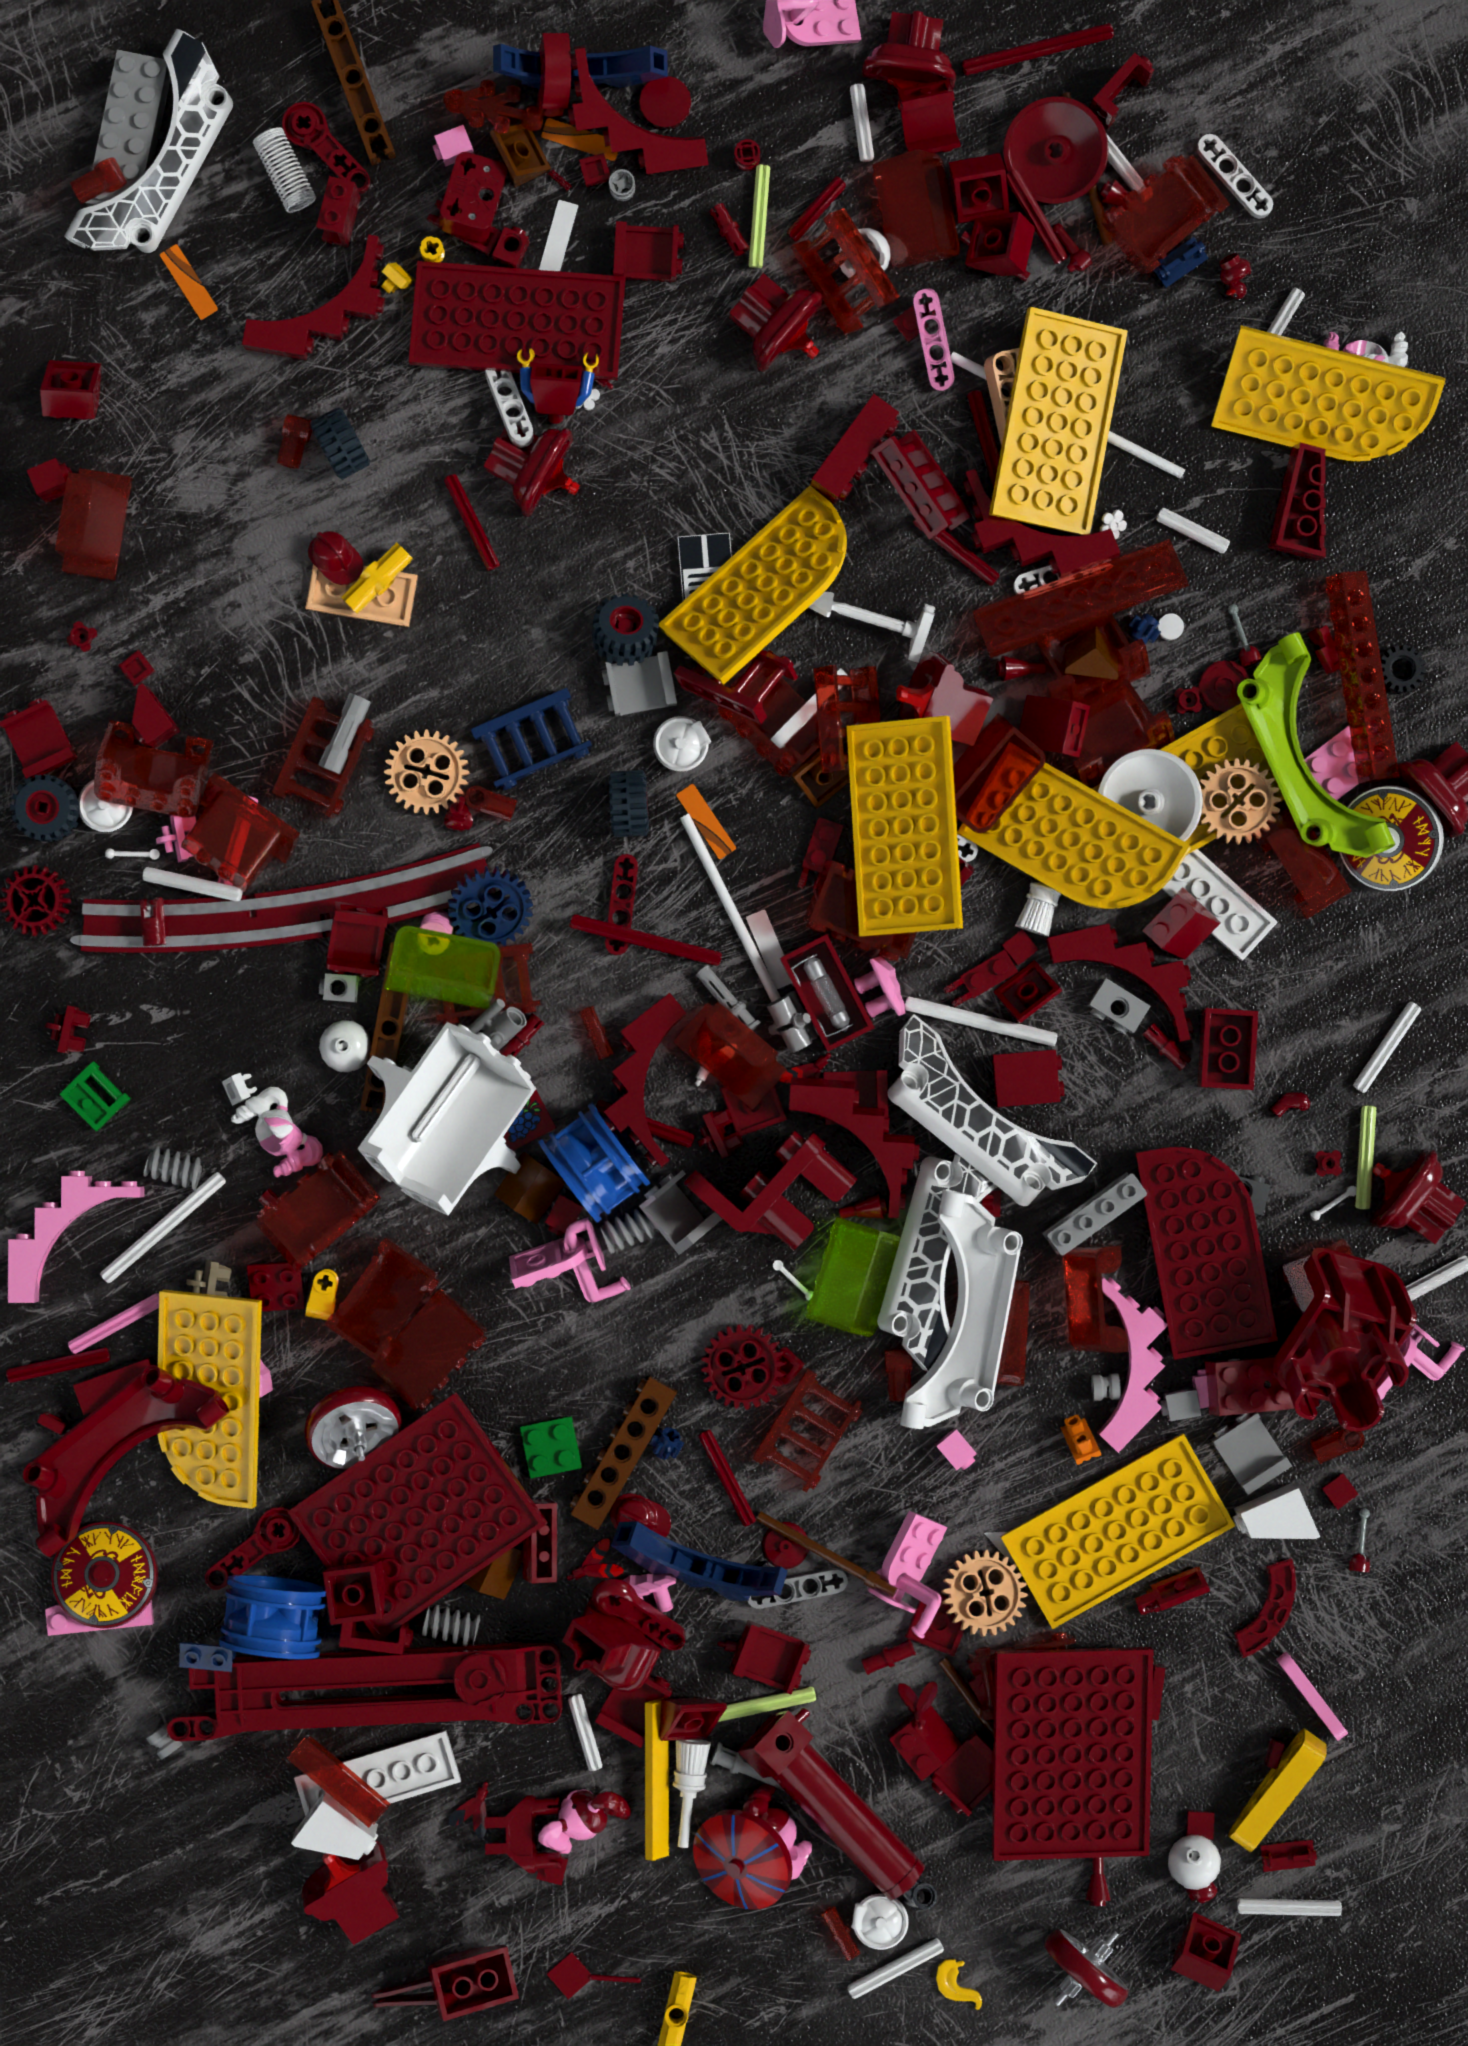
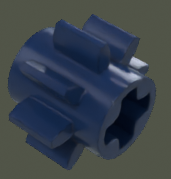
[1128,613,1161,646]
[649,1427,684,1460]

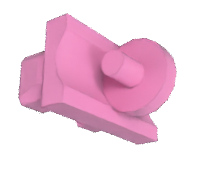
[156,812,202,863]

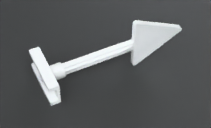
[808,591,935,662]

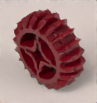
[0,865,71,936]

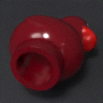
[1219,253,1251,299]

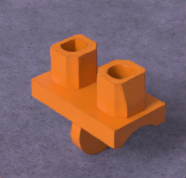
[1061,1415,1101,1465]

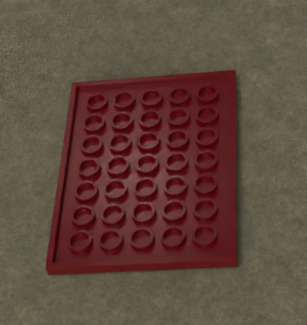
[288,1392,548,1640]
[992,1647,1154,1861]

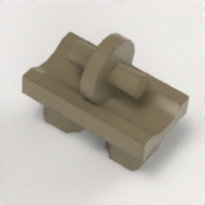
[186,1260,231,1296]

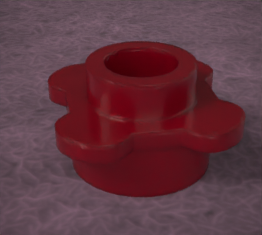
[67,621,97,652]
[1175,687,1202,714]
[1315,1150,1342,1177]

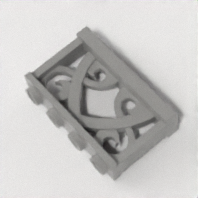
[1042,1172,1147,1255]

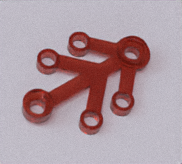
[443,79,543,133]

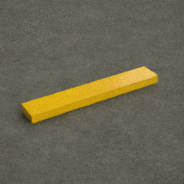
[645,1698,669,1861]

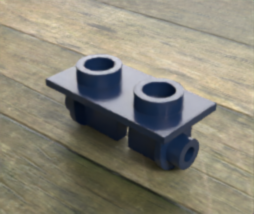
[1151,237,1209,288]
[179,1642,236,1672]

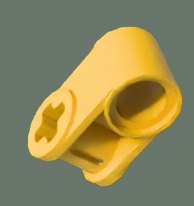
[305,1269,339,1321]

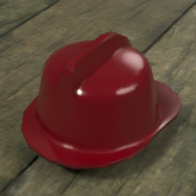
[308,531,363,585]
[610,1493,671,1538]

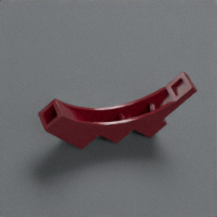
[568,45,708,174]
[242,234,385,360]
[962,469,1120,580]
[1046,923,1193,1042]
[604,993,686,1169]
[789,1077,919,1218]

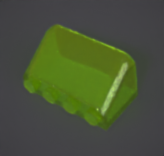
[384,926,500,1009]
[806,1217,901,1337]

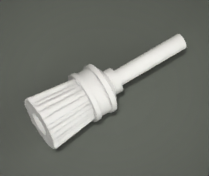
[1015,881,1061,937]
[673,1739,711,1848]

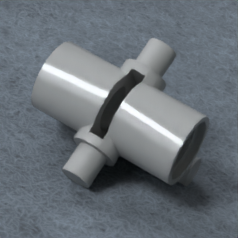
[766,990,819,1053]
[468,999,527,1051]

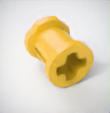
[420,236,445,262]

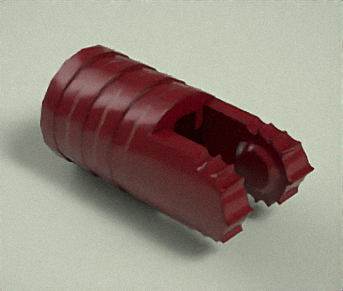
[140,897,167,946]

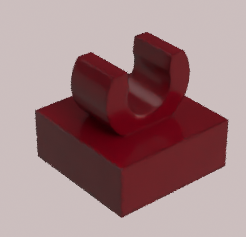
[979,1191,1001,1217]

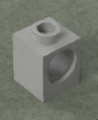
[319,973,359,1003]
[1160,1388,1201,1421]

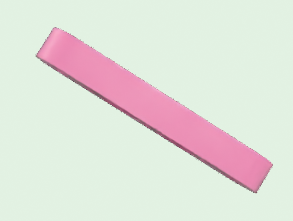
[914,288,954,391]
[1276,1651,1348,1741]

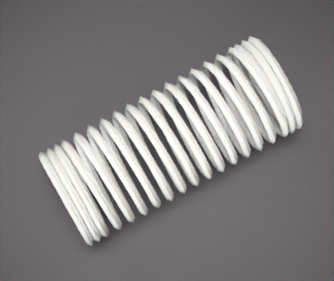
[253,127,316,213]

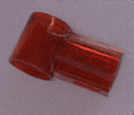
[70,157,127,204]
[276,414,312,469]
[465,786,518,822]
[885,1348,913,1401]
[1310,1427,1365,1464]

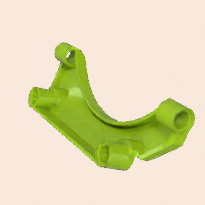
[1237,632,1395,858]

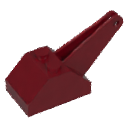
[371,1944,519,2021]

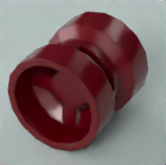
[734,139,760,171]

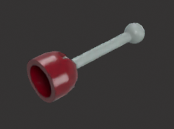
[1228,604,1262,667]
[1348,1508,1370,1573]

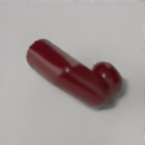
[1270,1092,1311,1118]

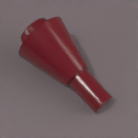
[1100,179,1147,216]
[996,656,1045,682]
[839,1193,889,1219]
[1085,1857,1111,1906]

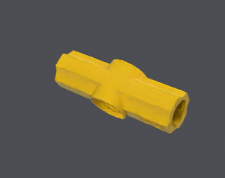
[341,542,413,614]
[657,1971,697,2046]

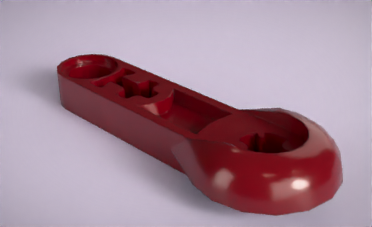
[282,102,370,194]
[205,1507,301,1590]
[592,1579,685,1650]

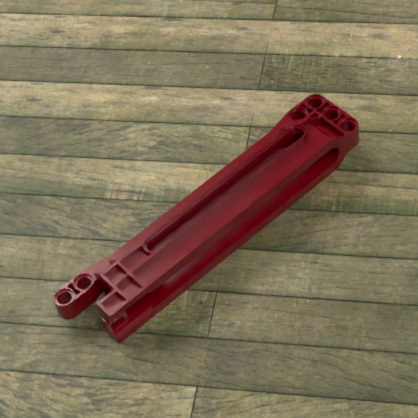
[167,1642,563,1741]

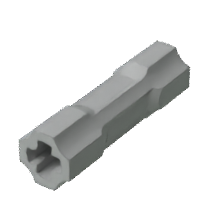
[319,693,371,775]

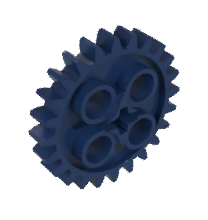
[447,866,533,949]

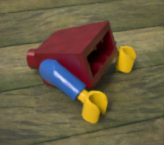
[517,348,599,424]

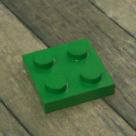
[520,1416,582,1479]

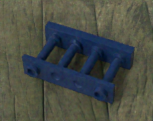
[471,688,593,791]

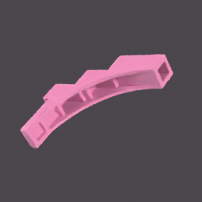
[8,1171,144,1303]
[1094,1277,1167,1453]

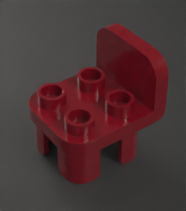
[684,1131,857,1251]
[1273,1248,1417,1431]

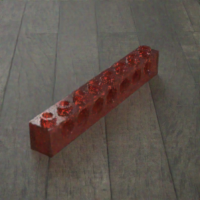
[1326,571,1399,784]

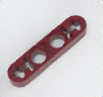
[605,854,638,956]

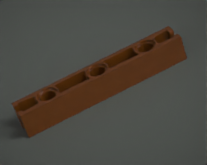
[311,0,396,166]
[360,942,419,1114]

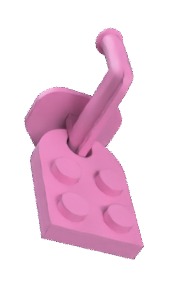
[763,0,861,48]
[509,1217,631,1302]
[1375,1324,1465,1400]
[867,1510,947,1638]

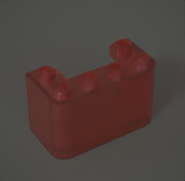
[1102,154,1230,273]
[803,861,917,962]
[255,1151,381,1272]

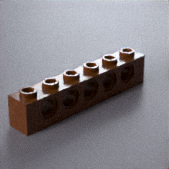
[569,1375,677,1530]

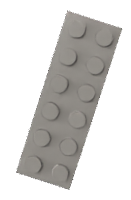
[85,50,171,207]

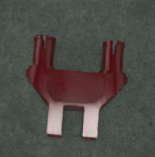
[484,1795,562,1874]

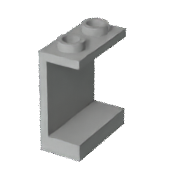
[602,651,677,717]
[639,1170,723,1255]
[1210,1412,1292,1495]

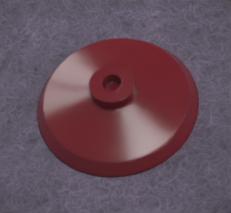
[762,1522,809,1569]

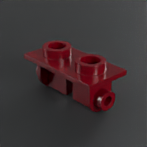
[1260,1839,1317,1872]

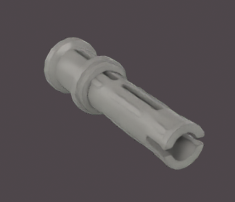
[695,965,761,1037]
[710,1742,784,1791]

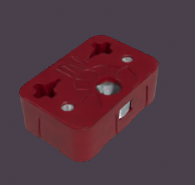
[439,152,507,242]

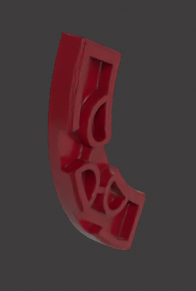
[1233,1557,1296,1658]

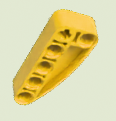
[1228,1728,1327,1852]

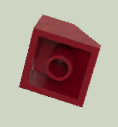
[948,153,1009,223]
[965,212,1035,276]
[40,360,101,420]
[132,683,180,749]
[1142,887,1221,960]
[323,1560,385,1625]
[888,1705,961,1781]
[1171,1912,1241,1992]

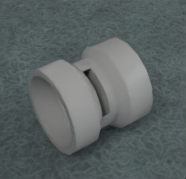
[609,169,635,201]
[1091,1373,1120,1401]
[146,1723,183,1760]

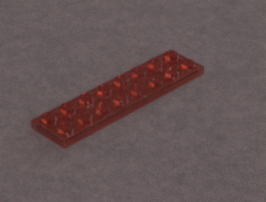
[973,539,1189,658]

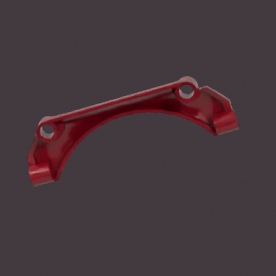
[22,1365,230,1557]

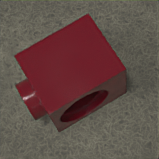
[492,226,530,268]
[545,1194,584,1237]

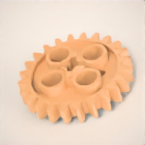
[384,730,470,815]
[1199,758,1281,844]
[941,1550,1028,1637]

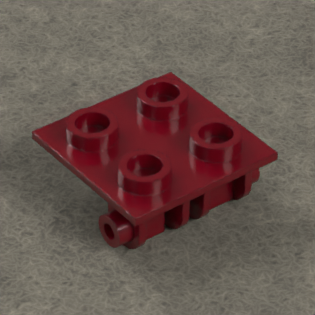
[247,1260,305,1312]

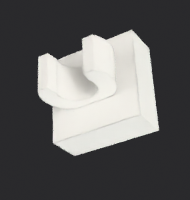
[222,1073,257,1106]

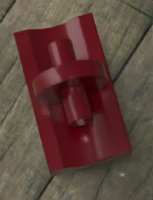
[45,1005,91,1054]
[697,1109,744,1159]

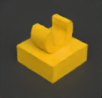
[381,262,415,293]

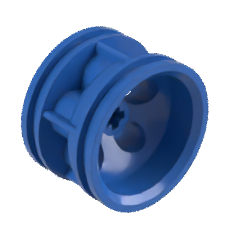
[538,1102,651,1223]
[219,1575,327,1659]

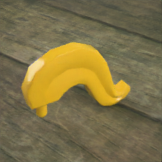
[936,1958,982,2010]

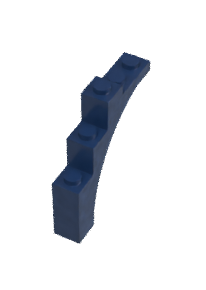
[493,44,668,89]
[611,1521,788,1601]

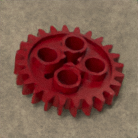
[701,1323,787,1410]

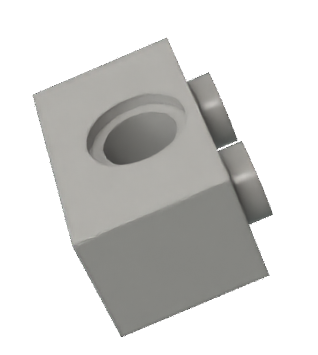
[1087,978,1151,1034]

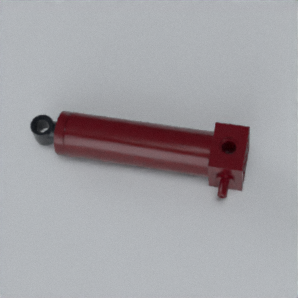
[737,1708,937,1911]

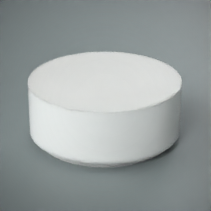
[1157,614,1184,641]

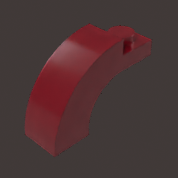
[536,33,571,117]

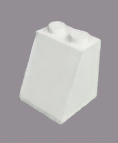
[1233,1483,1320,1539]
[291,1788,378,1860]

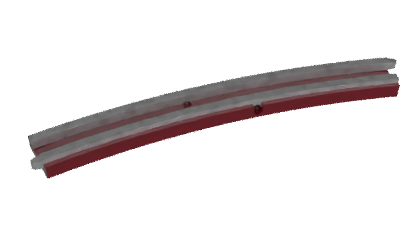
[70,843,497,953]

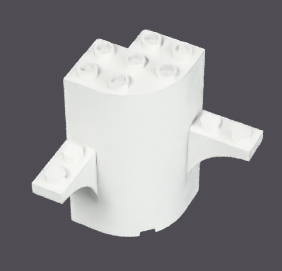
[358,1022,536,1216]

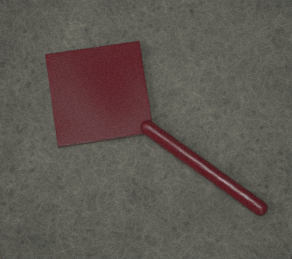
[547,1952,641,2000]

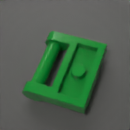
[59,1061,131,1132]

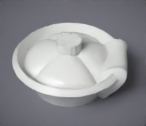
[653,716,711,771]
[78,775,133,832]
[851,1894,908,1950]

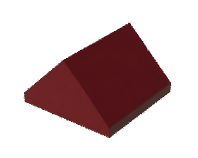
[994,960,1062,1024]
[659,1697,727,1741]

